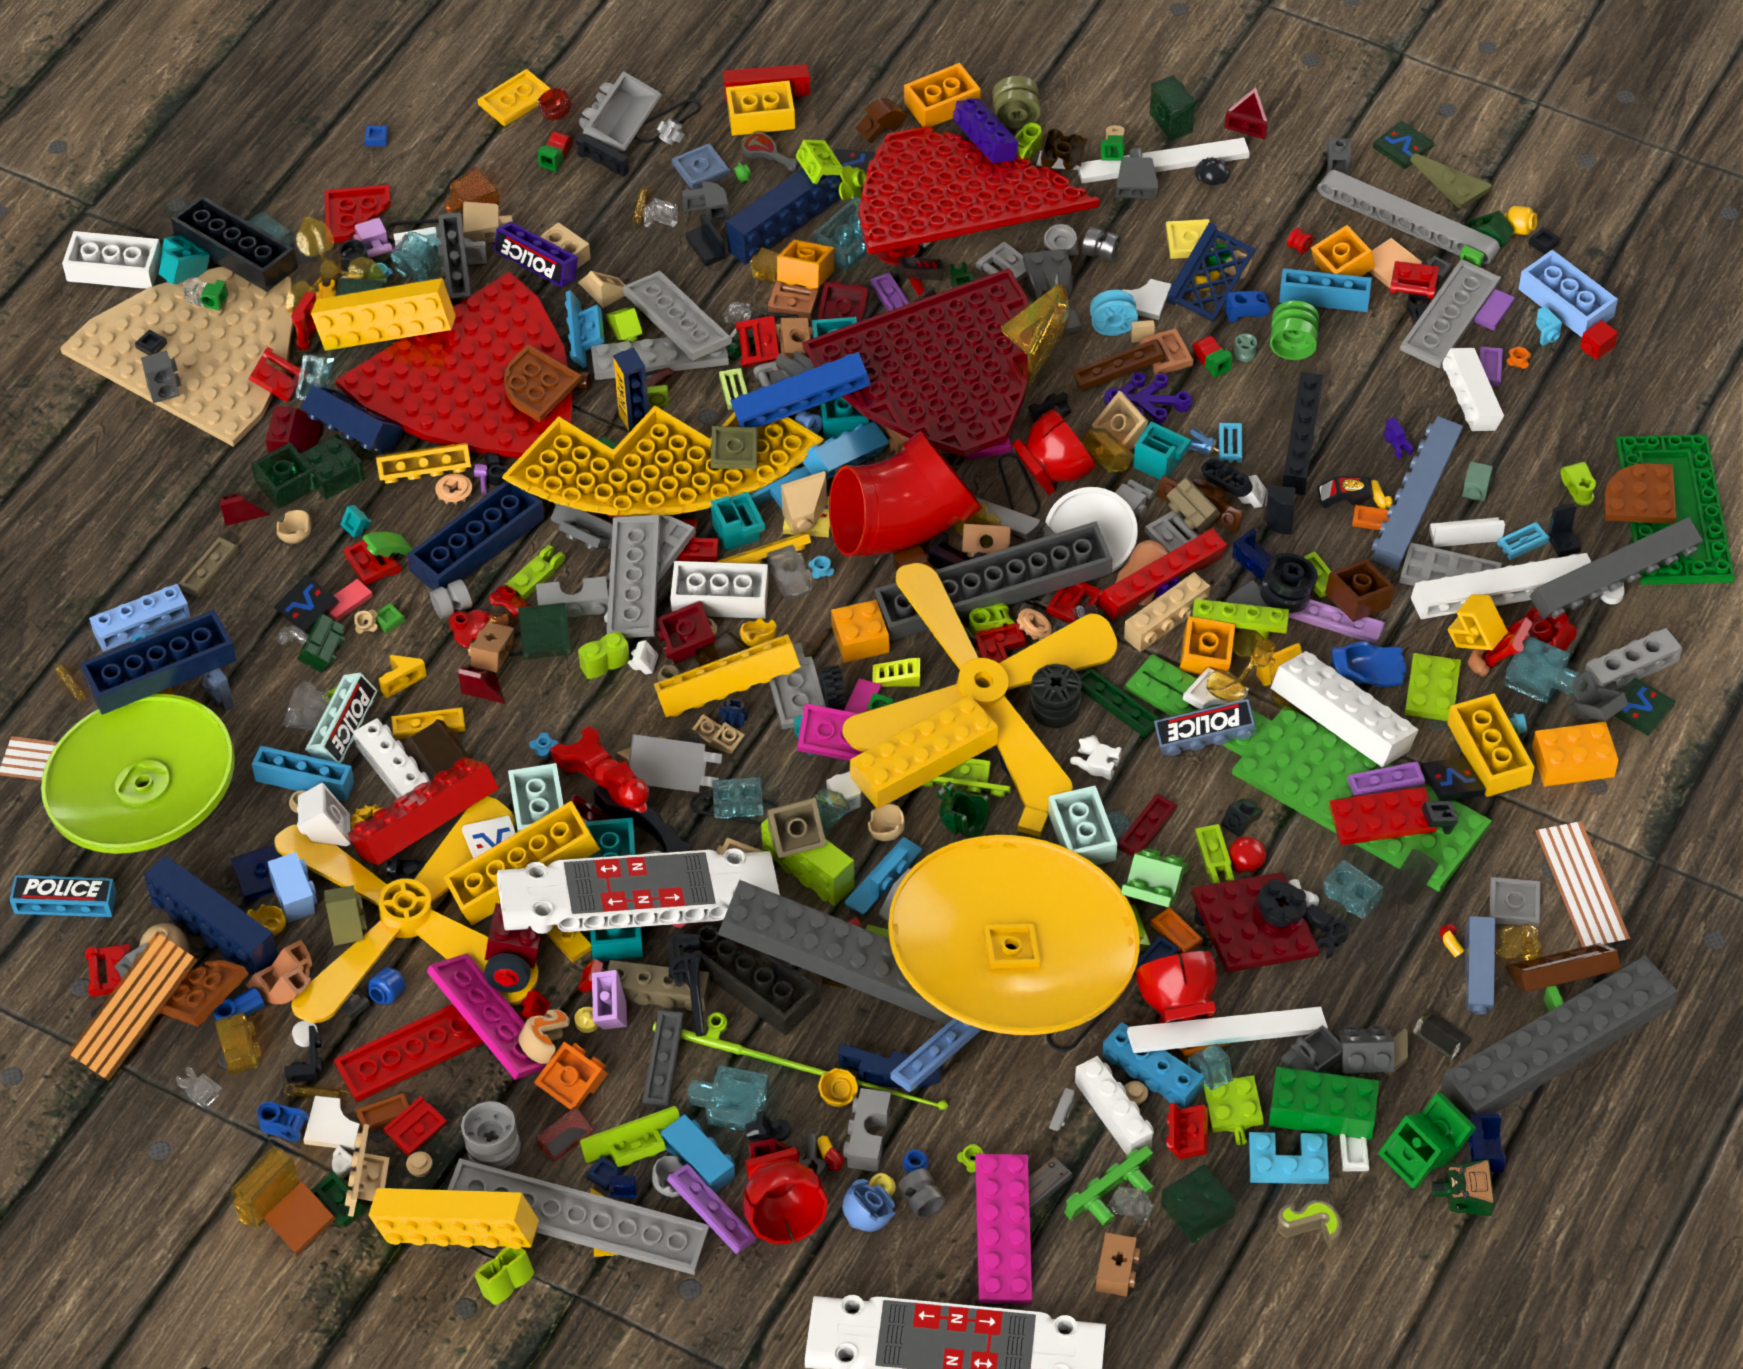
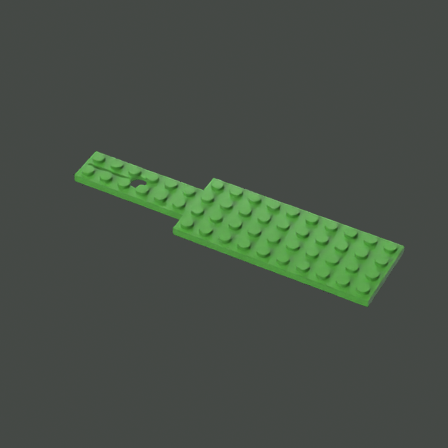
[1125,654,1492,892]

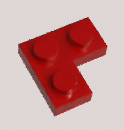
[675,519,719,562]
[974,623,1026,663]

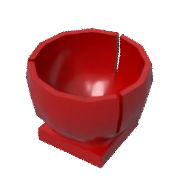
[1011,409,1096,496]
[1136,951,1218,1024]
[743,1147,828,1244]

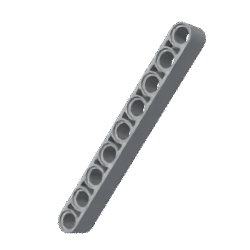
[1317,170,1500,266]

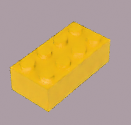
[1447,693,1535,797]

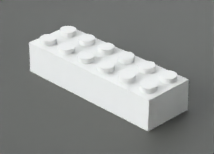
[1271,651,1419,768]

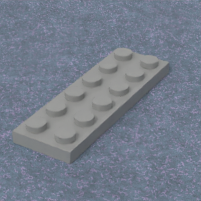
[1400,259,1501,369]
[623,271,731,360]
[591,336,729,380]
[607,515,661,638]

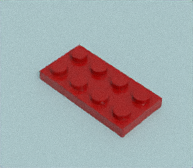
[1329,787,1437,846]

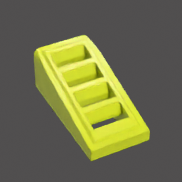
[873,658,920,687]

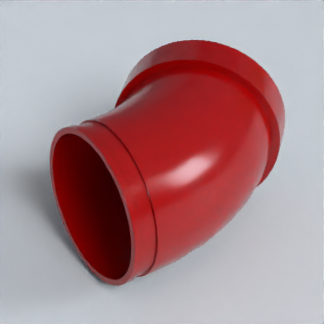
[829,430,983,557]

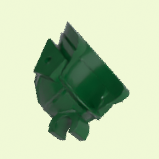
[936,781,990,839]

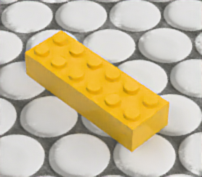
[311,278,456,351]
[850,695,998,810]
[443,801,600,926]
[368,1188,539,1249]

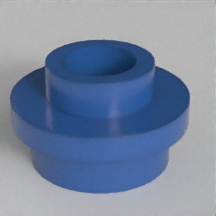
[903,1149,928,1173]

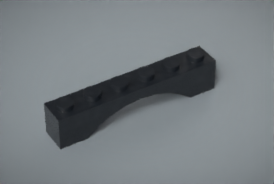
[1282,372,1323,495]
[593,786,693,853]

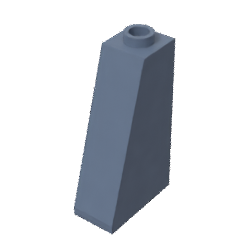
[1464,916,1495,1015]

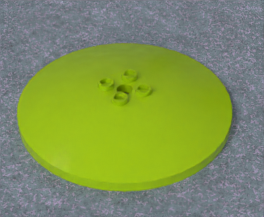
[41,694,235,854]

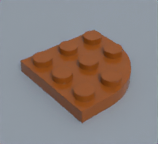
[504,344,582,422]
[1604,463,1676,524]
[148,960,249,1027]

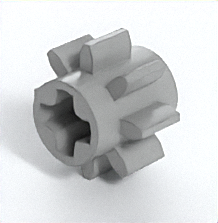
[657,118,685,145]

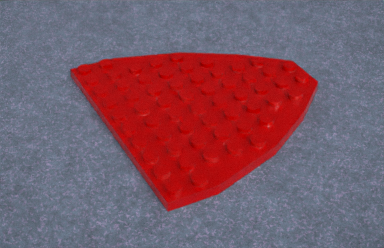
[336,272,572,458]

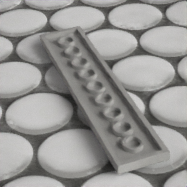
[448,1158,709,1275]

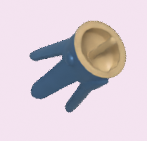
[1188,427,1219,456]

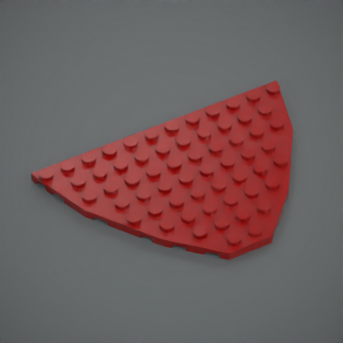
[858,126,1100,255]

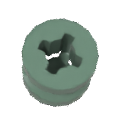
[1234,333,1257,362]

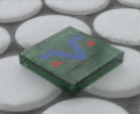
[1373,120,1434,169]
[1614,677,1676,736]

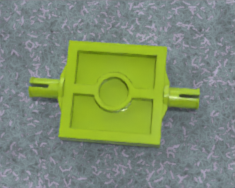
[1203,1065,1264,1145]

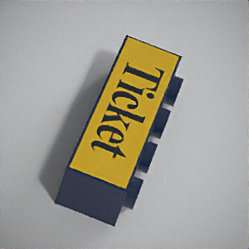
[613,348,649,433]

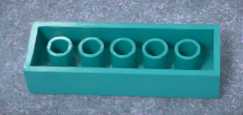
[812,317,869,440]
[585,818,643,961]

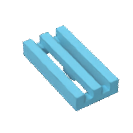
[1219,423,1242,463]
[1497,522,1549,560]

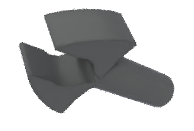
[799,1133,827,1179]

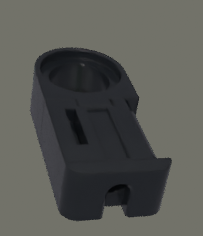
[1407,293,1430,326]

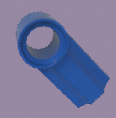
[213,987,265,1031]

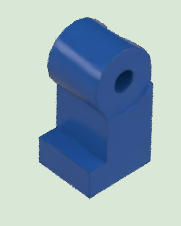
[1224,291,1270,322]

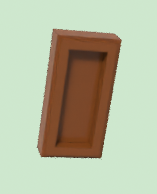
[355,1092,409,1133]

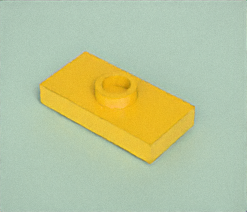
[546,924,592,963]

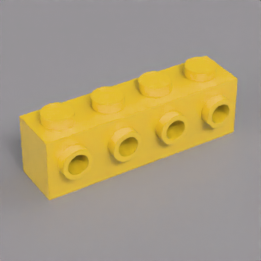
[376,443,471,483]

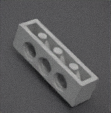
[1584,628,1682,691]

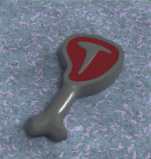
[742,131,800,173]

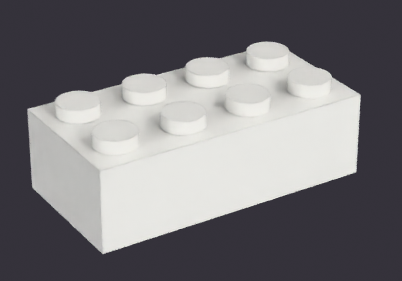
[62,231,161,289]
[670,561,769,619]

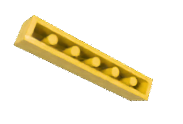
[654,634,800,717]

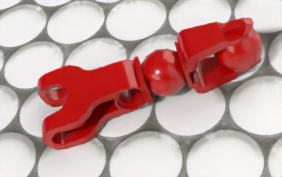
[549,726,649,813]

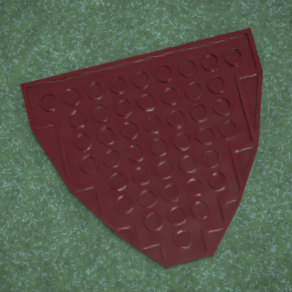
[802,268,1034,457]

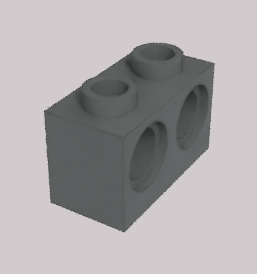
[141,350,181,403]

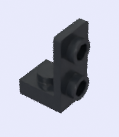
[1548,503,1581,558]
[284,1025,323,1083]

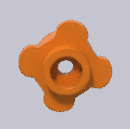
[1507,347,1531,369]

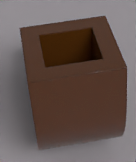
[855,98,908,143]

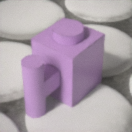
[353,218,393,259]

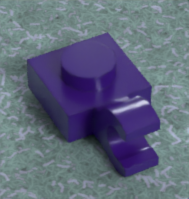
[1384,417,1413,459]

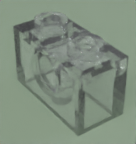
[767,545,813,601]

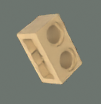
[540,222,591,269]

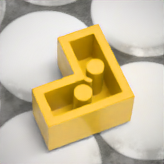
[1447,594,1508,650]

